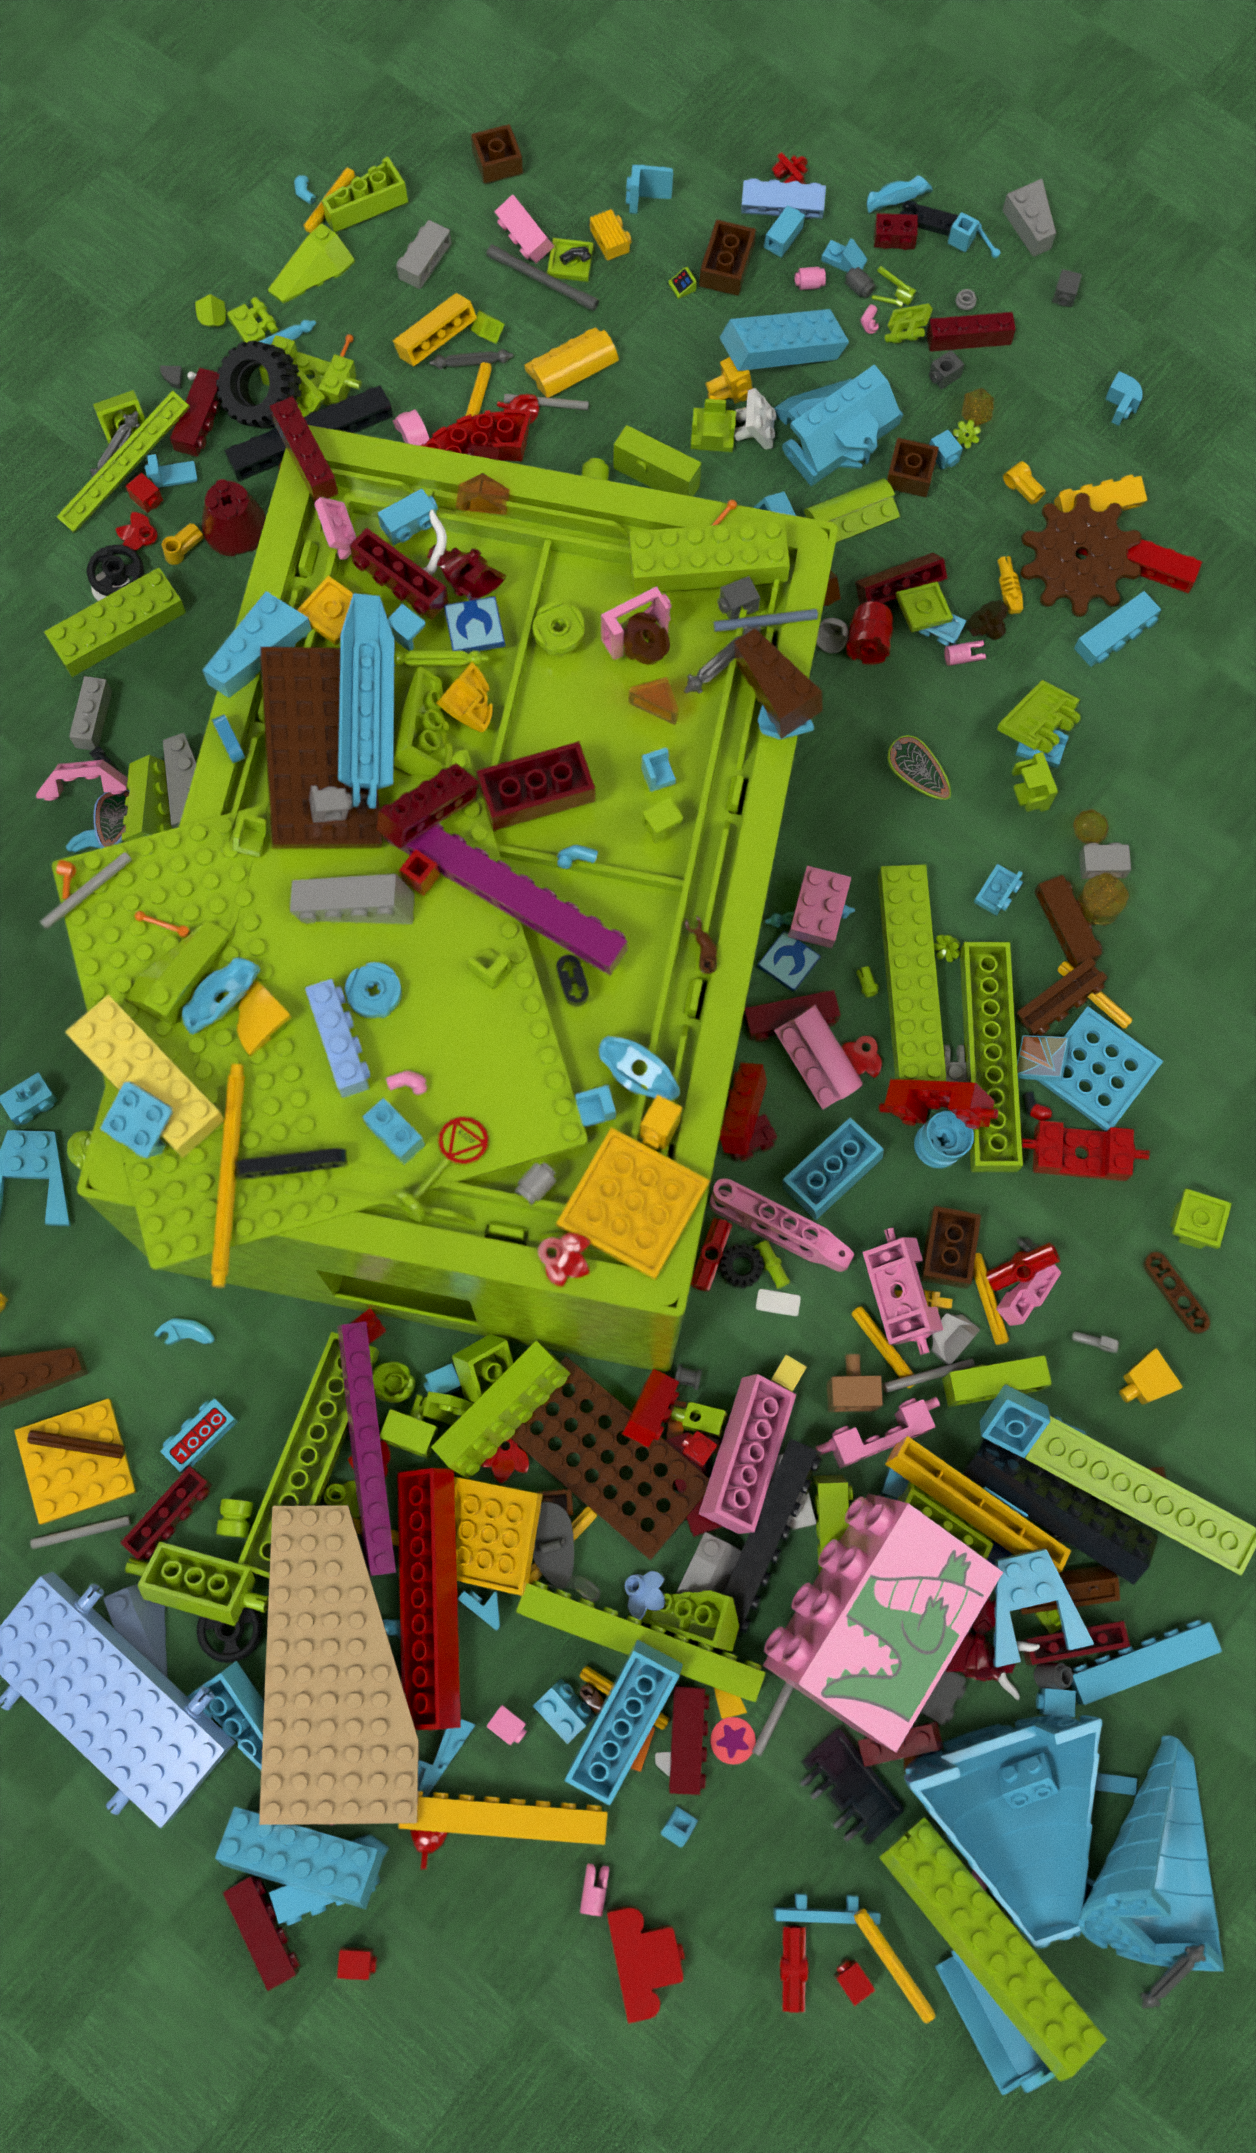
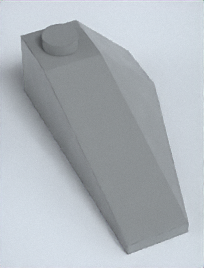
[676,1532,741,1594]

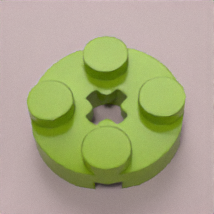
[533,602,585,655]

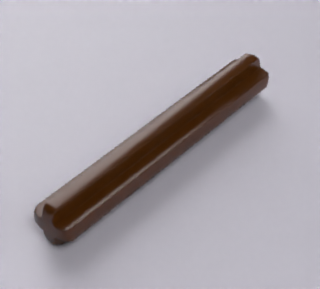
[27,1430,125,1459]

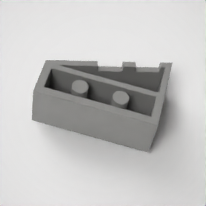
[1002,179,1056,257]

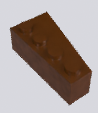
[734,628,823,739]
[0,1347,89,1409]

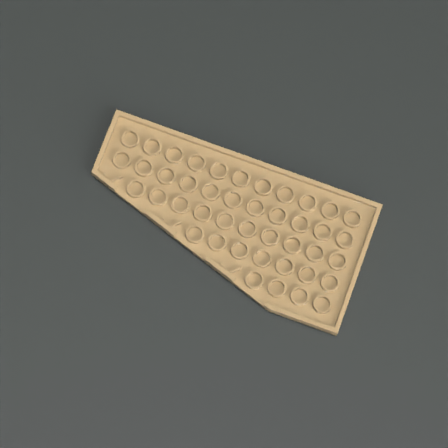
[259,1506,419,1825]

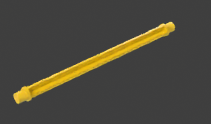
[211,1064,245,1288]

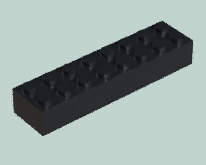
[962,1437,1158,1585]

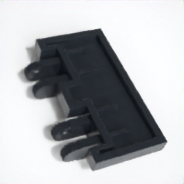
[799,1728,905,1845]

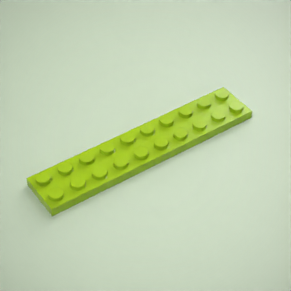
[1025,1415,1256,1576]

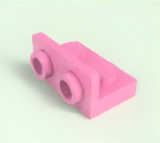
[314,497,356,560]

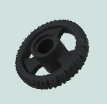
[87,544,144,596]
[196,1607,262,1663]

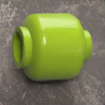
[581,458,609,481]

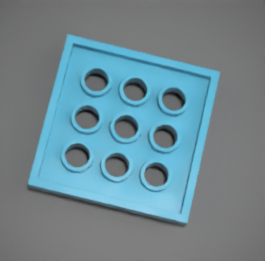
[1037,1006,1163,1131]

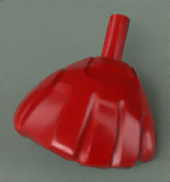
[497,394,539,424]
[410,1830,448,1870]

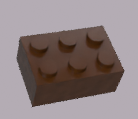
[699,219,756,296]
[920,1206,981,1289]

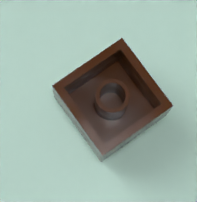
[471,124,523,184]
[887,438,939,497]

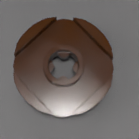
[621,612,670,665]

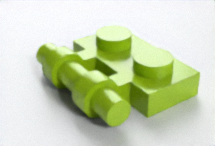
[227,297,278,343]
[885,303,933,344]

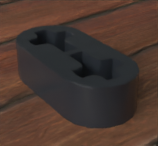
[556,954,589,1007]

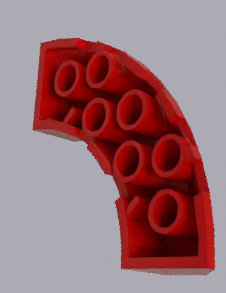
[421,409,531,462]

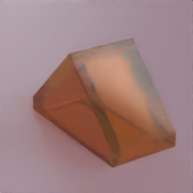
[456,473,510,515]
[628,677,679,725]

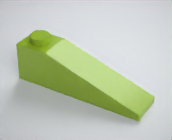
[268,223,355,304]
[393,666,453,775]
[125,920,231,1026]
[641,1590,739,1651]

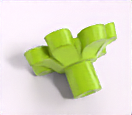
[953,419,981,449]
[934,934,960,962]

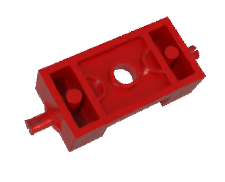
[879,1079,998,1129]
[1021,1121,1150,1181]

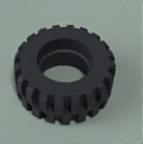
[216,341,302,429]

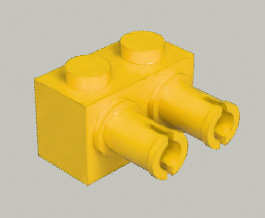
[705,357,753,404]

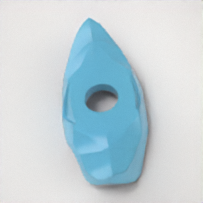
[867,175,932,214]
[182,958,260,1035]
[599,1036,680,1100]

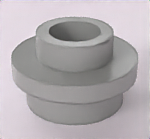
[955,289,977,310]

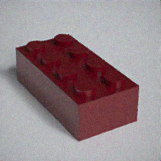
[476,741,595,831]

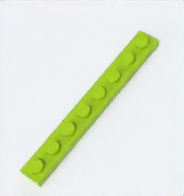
[57,390,190,534]

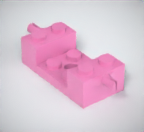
[863,1228,944,1355]
[815,1397,940,1469]

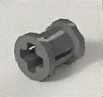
[675,1364,702,1390]

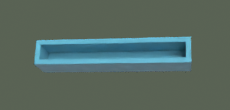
[1071,1620,1222,1705]

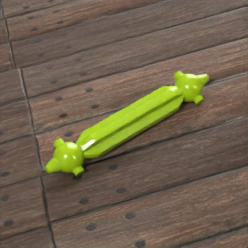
[394,650,489,667]

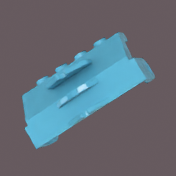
[782,364,903,486]
[935,1950,1055,2095]

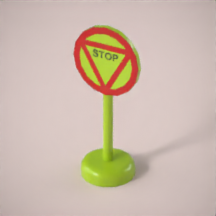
[390,1117,489,1221]

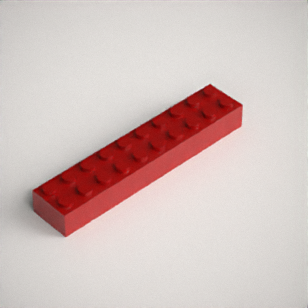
[398,1468,461,1730]

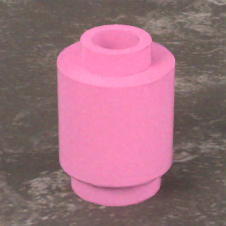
[795,267,826,290]

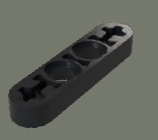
[236,1148,348,1179]

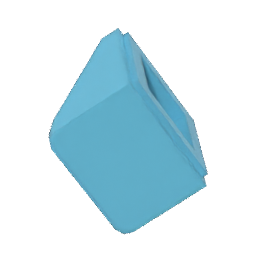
[661,1806,698,1848]

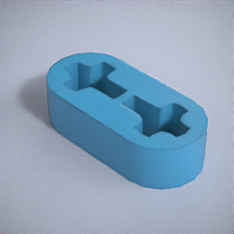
[212,715,245,764]

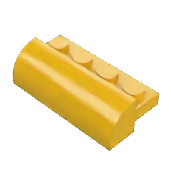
[524,327,619,398]

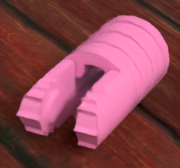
[944,640,986,666]
[580,1864,609,1916]

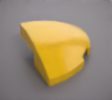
[437,662,493,733]
[237,981,291,1056]

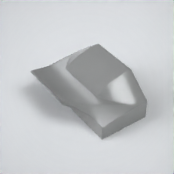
[930,1313,980,1365]

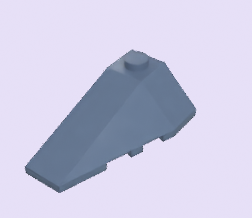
[103,1584,168,1678]

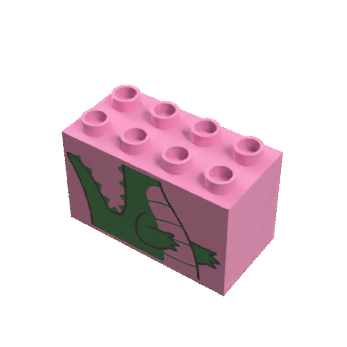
[763,1494,1003,1752]

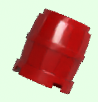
[846,602,893,665]

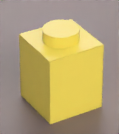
[771,1355,807,1392]

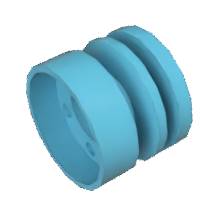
[914,1111,974,1169]

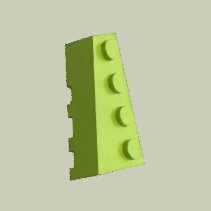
[322,156,408,233]
[121,755,172,842]
[813,1475,853,1573]

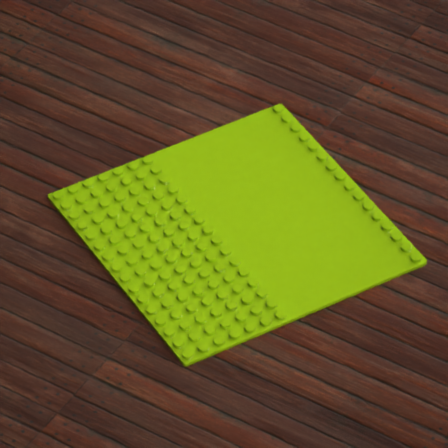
[52,750,587,1270]

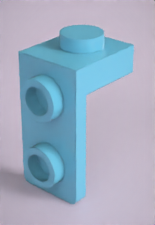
[145,454,197,488]

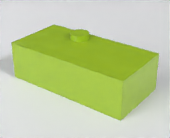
[613,425,702,497]
[942,1356,1052,1407]

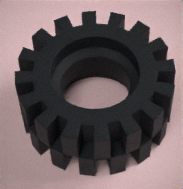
[720,1243,764,1289]

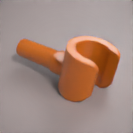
[56,860,76,900]

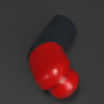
[1022,1092,1052,1121]

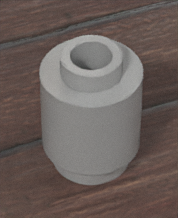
[515,1162,556,1205]

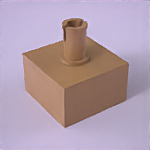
[827,1354,883,1412]

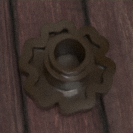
[966,599,1008,640]

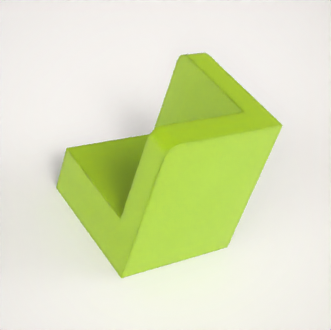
[471,310,505,344]
[642,797,683,844]
[233,813,267,857]
[467,948,512,989]

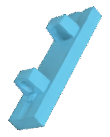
[774,1893,880,1925]

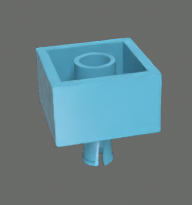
[979,1384,1050,1458]

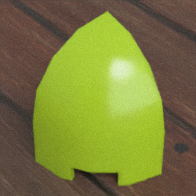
[195,294,226,327]

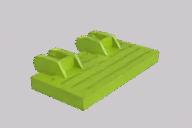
[997,680,1081,754]

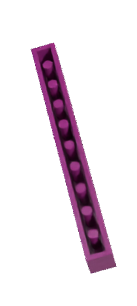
[383,824,628,976]
[337,1322,396,1576]

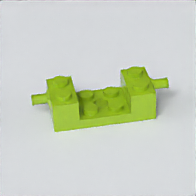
[259,335,362,406]

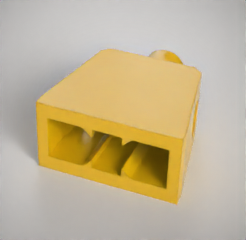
[1119,1348,1183,1405]

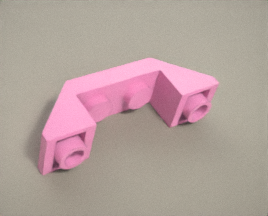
[36,760,128,801]

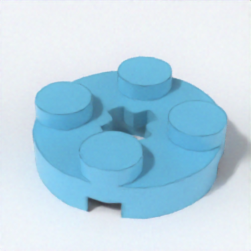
[345,962,402,1018]

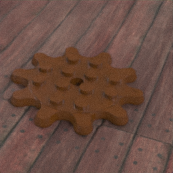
[1020,492,1142,617]

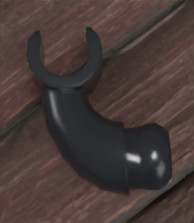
[89,746,119,771]

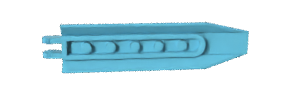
[338,593,394,808]

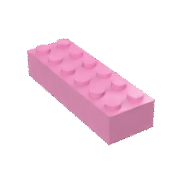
[699,1374,796,1534]

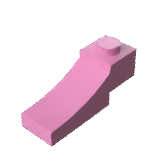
[996,1264,1061,1326]

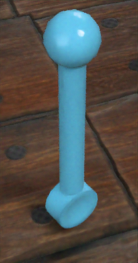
[977,223,1000,258]

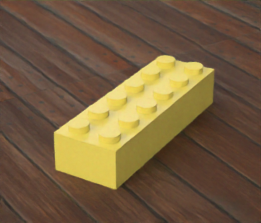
[66,995,225,1158]

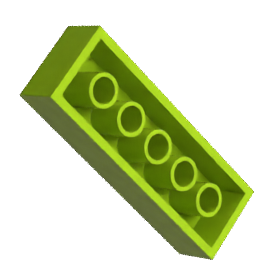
[629,520,790,594]
[44,567,186,677]
[431,1341,571,1479]

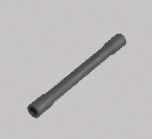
[487,244,599,311]

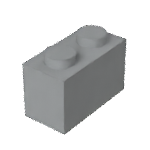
[1079,842,1131,879]

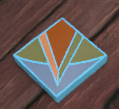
[1017,1035,1070,1081]

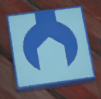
[444,596,505,653]
[757,930,821,993]

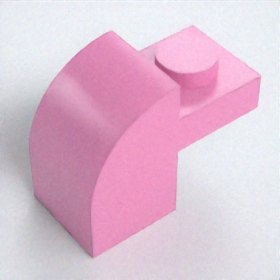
[393,409,429,446]

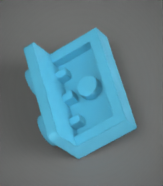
[917,613,967,646]
[974,864,1023,916]
[533,1679,595,1744]
[997,1753,1059,1809]

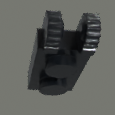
[900,200,959,236]

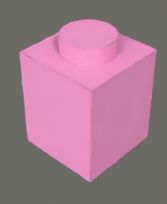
[486,1705,527,1746]

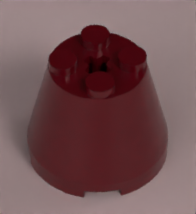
[202,479,266,557]

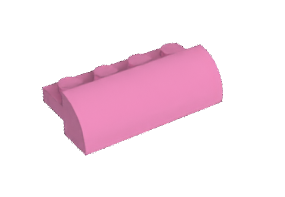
[774,1005,863,1109]

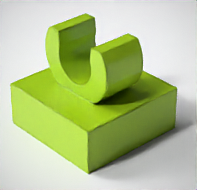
[1034,1610,1062,1634]

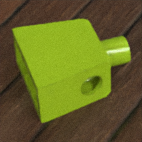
[671,1402,729,1441]

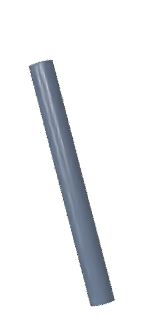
[713,609,818,632]

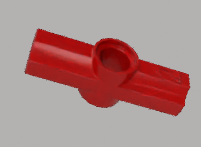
[690,1218,732,1292]
[986,1242,1060,1291]
[780,1926,808,2013]

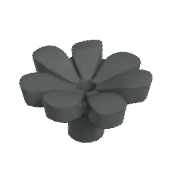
[1016,1237,1040,1253]

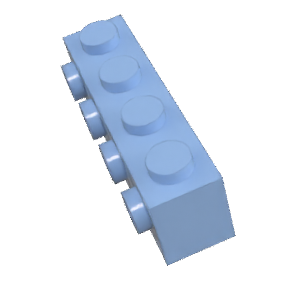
[741,178,826,219]
[305,979,371,1098]

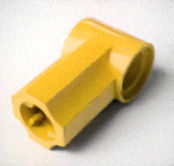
[1003,461,1046,504]
[162,523,204,565]

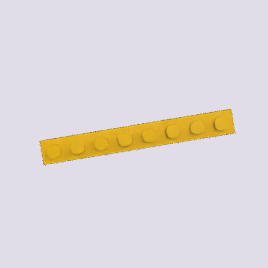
[885,1436,1071,1573]
[399,1791,608,1845]

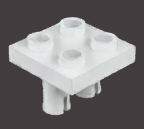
[734,388,776,450]

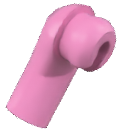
[860,305,879,334]
[386,1070,427,1095]

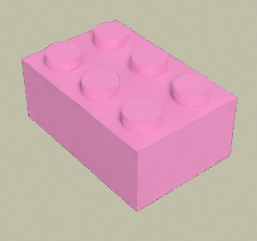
[788,866,851,949]

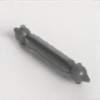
[430,349,513,370]
[90,411,140,478]
[684,625,761,694]
[1140,1944,1206,2009]

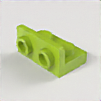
[296,368,326,417]
[423,1391,474,1425]

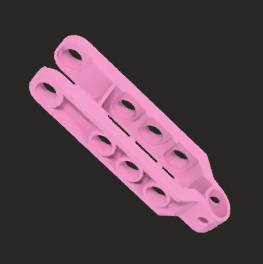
[709,1178,854,1272]

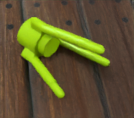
[872,266,916,307]

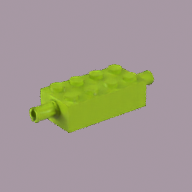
[125,1542,269,1626]

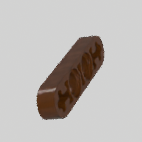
[1143,1252,1210,1334]

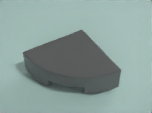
[160,365,182,389]

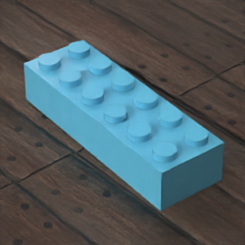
[719,309,849,371]
[565,1640,683,1805]
[215,1807,384,1909]

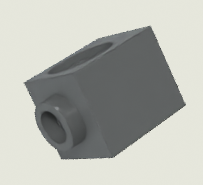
[1052,269,1082,308]
[929,350,964,390]
[717,576,760,619]

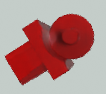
[772,152,808,184]

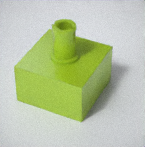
[93,390,145,444]
[452,1334,513,1403]
[380,1395,439,1459]

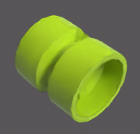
[216,1499,253,1538]

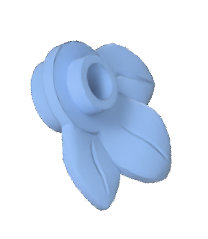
[625,1571,665,1620]

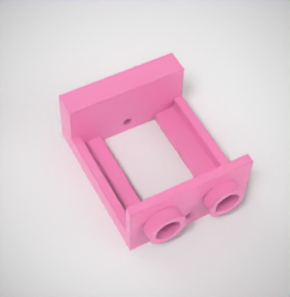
[601,587,671,660]

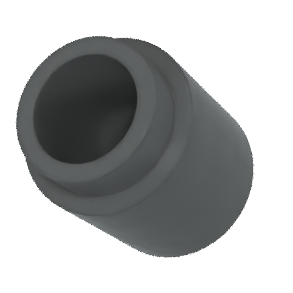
[845,267,876,299]
[1034,1663,1073,1690]

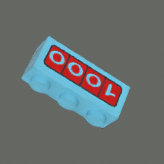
[160,1398,238,1473]

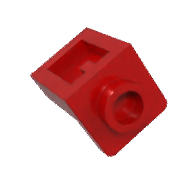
[351,1308,387,1345]

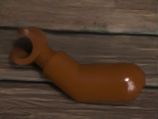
[685,916,717,974]
[580,1684,604,1713]

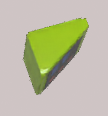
[668,267,697,299]

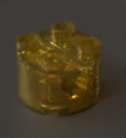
[1077,873,1129,926]

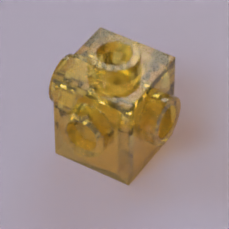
[962,388,994,427]

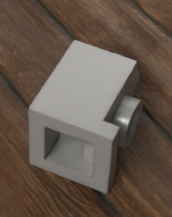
[309,786,352,823]

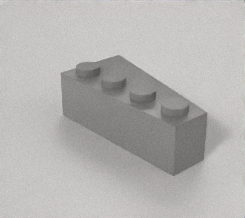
[163,733,197,829]
[290,874,414,924]

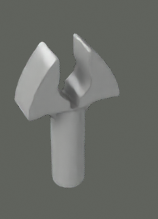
[1072,1331,1119,1353]

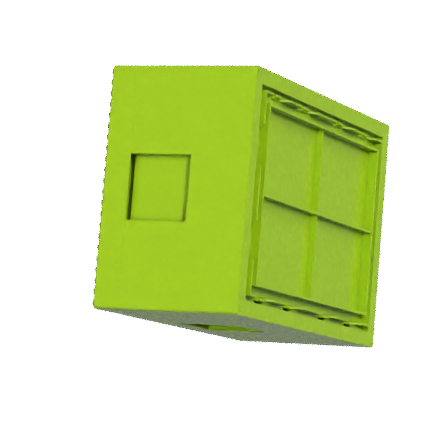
[77,425,838,1373]

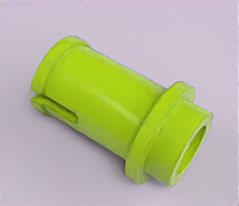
[856,967,879,997]

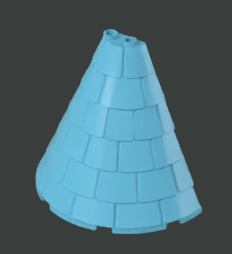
[904,1714,1103,1949]
[1079,1736,1224,1971]

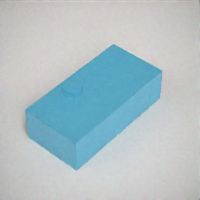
[783,1118,884,1220]

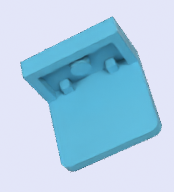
[626,165,673,214]
[100,1082,173,1158]

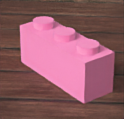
[494,194,555,263]

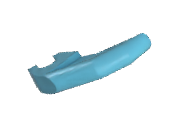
[66,829,122,853]
[154,1318,215,1346]

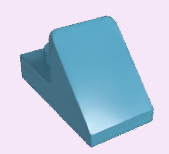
[821,238,867,272]
[458,1590,501,1631]

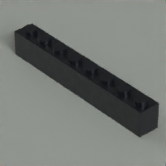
[225,385,393,482]
[723,1439,822,1637]

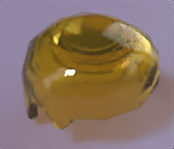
[1073,809,1109,845]

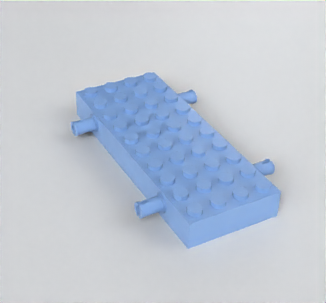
[0,1571,235,1828]

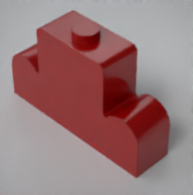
[607,1905,685,2024]

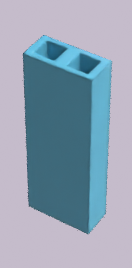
[1095,1773,1137,1795]

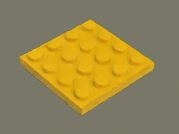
[556,1127,710,1280]
[14,1398,137,1525]
[454,1477,543,1596]

